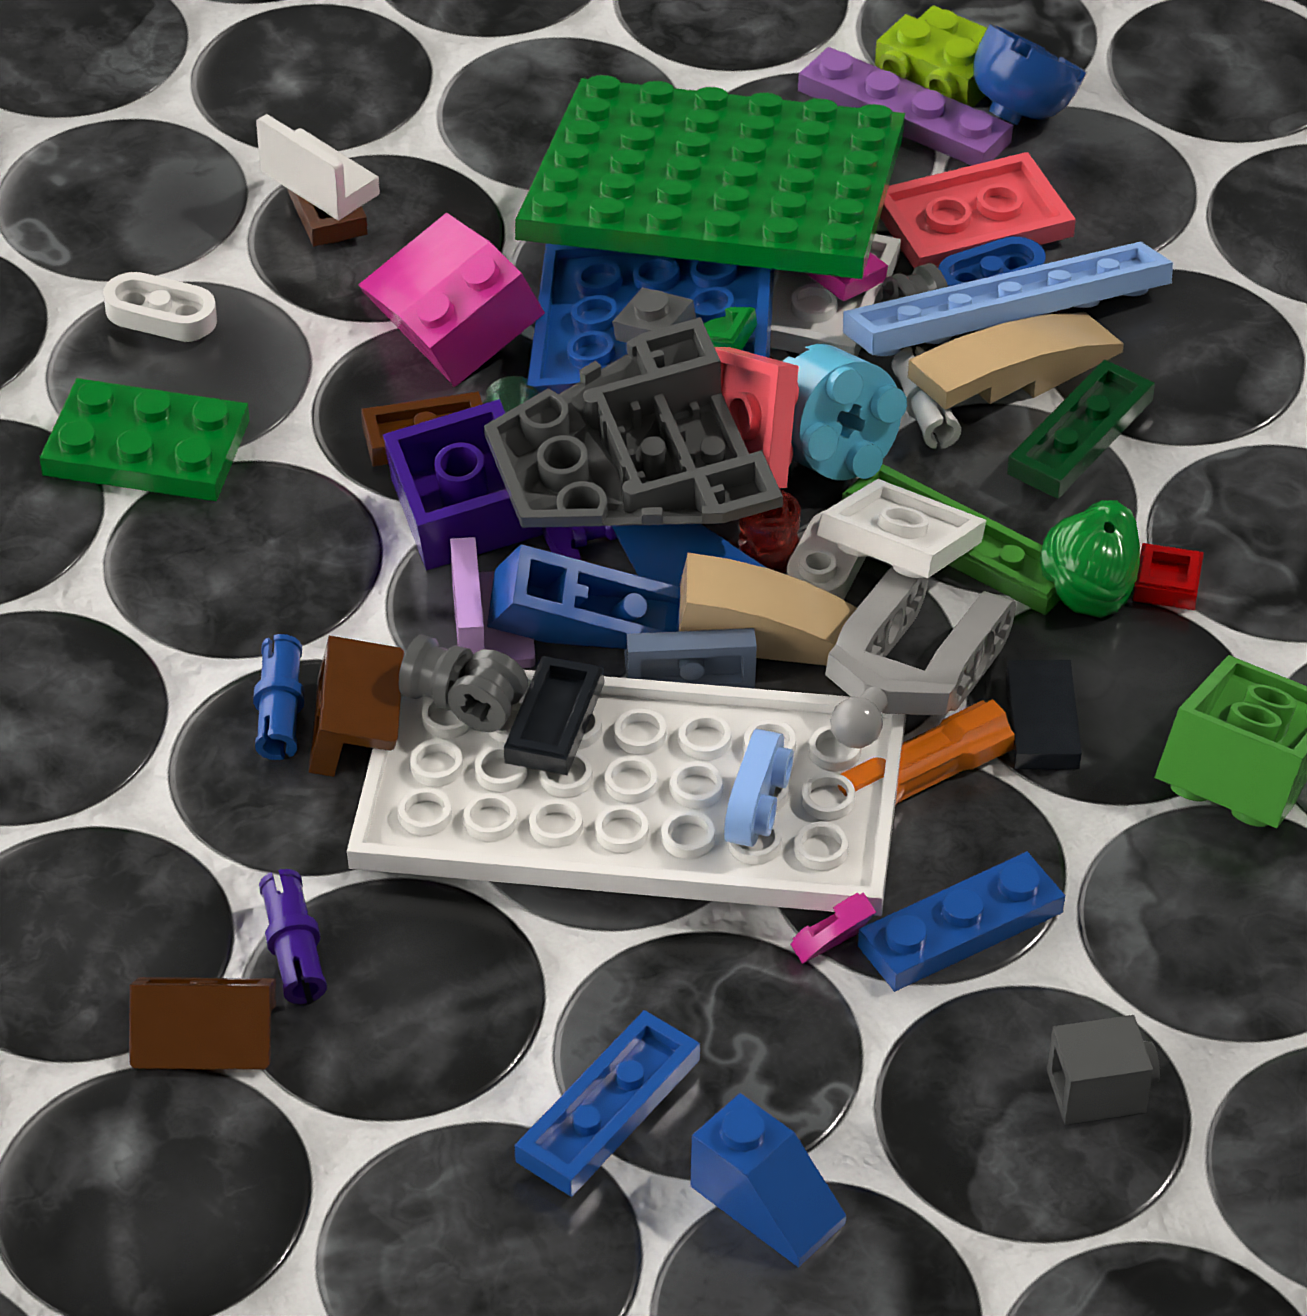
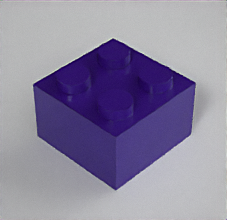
[383,399,543,571]

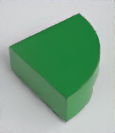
[703,307,757,350]

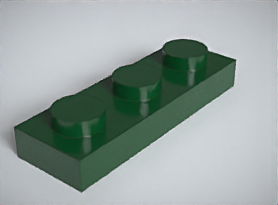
[1007,359,1155,499]

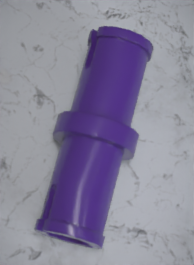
[259,869,327,1004]

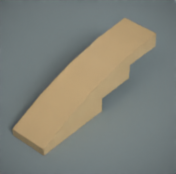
[907,312,1124,410]

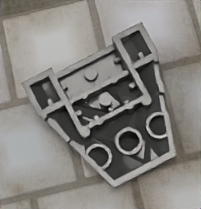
[484,317,783,528]

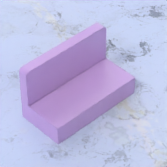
[450,537,535,668]

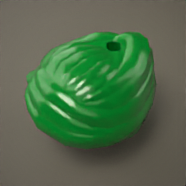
[1040,500,1140,618]

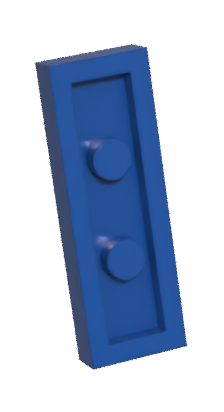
[858,851,1065,992]
[515,1010,700,1197]

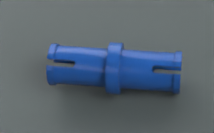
[253,634,305,760]

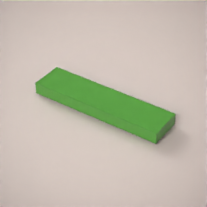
[842,464,1061,615]

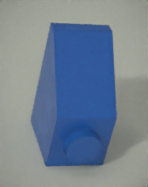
[691,1093,846,1268]

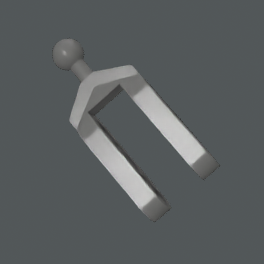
[825,566,1016,749]

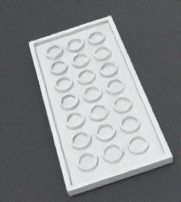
[347,670,906,916]

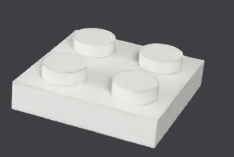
[817,479,987,578]

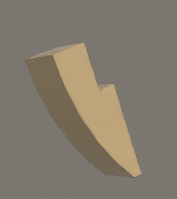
[679,553,857,666]

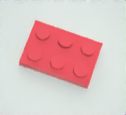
[880,152,1076,269]

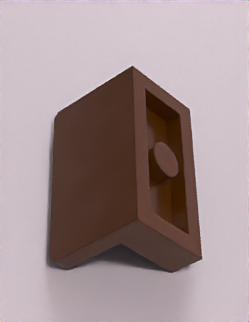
[309,635,404,777]
[129,977,276,1070]

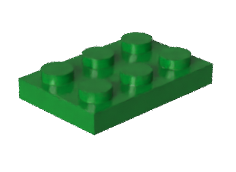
[40,378,250,502]

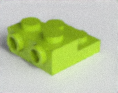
[875,5,987,108]

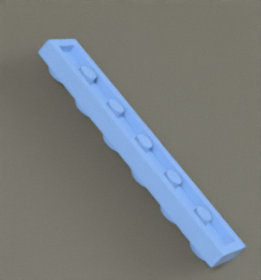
[843,242,1173,356]

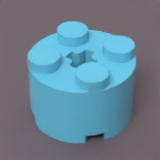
[783,344,907,480]

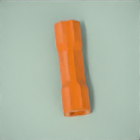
[838,699,1015,806]

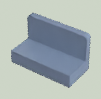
[624,628,757,689]

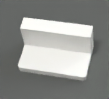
[256,114,379,221]

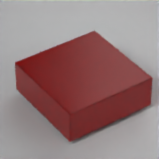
[1133,543,1204,610]

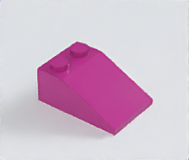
[358,213,545,387]

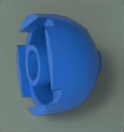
[974,24,1087,125]

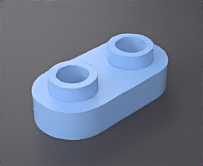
[724,729,794,847]

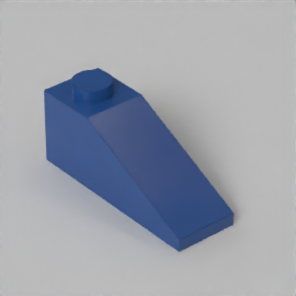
[487,544,680,649]

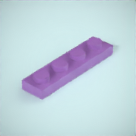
[798,46,1013,166]

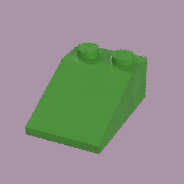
[1155,655,1307,828]

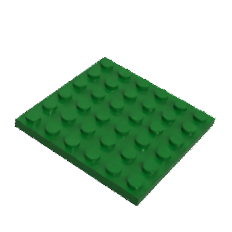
[515,75,905,279]

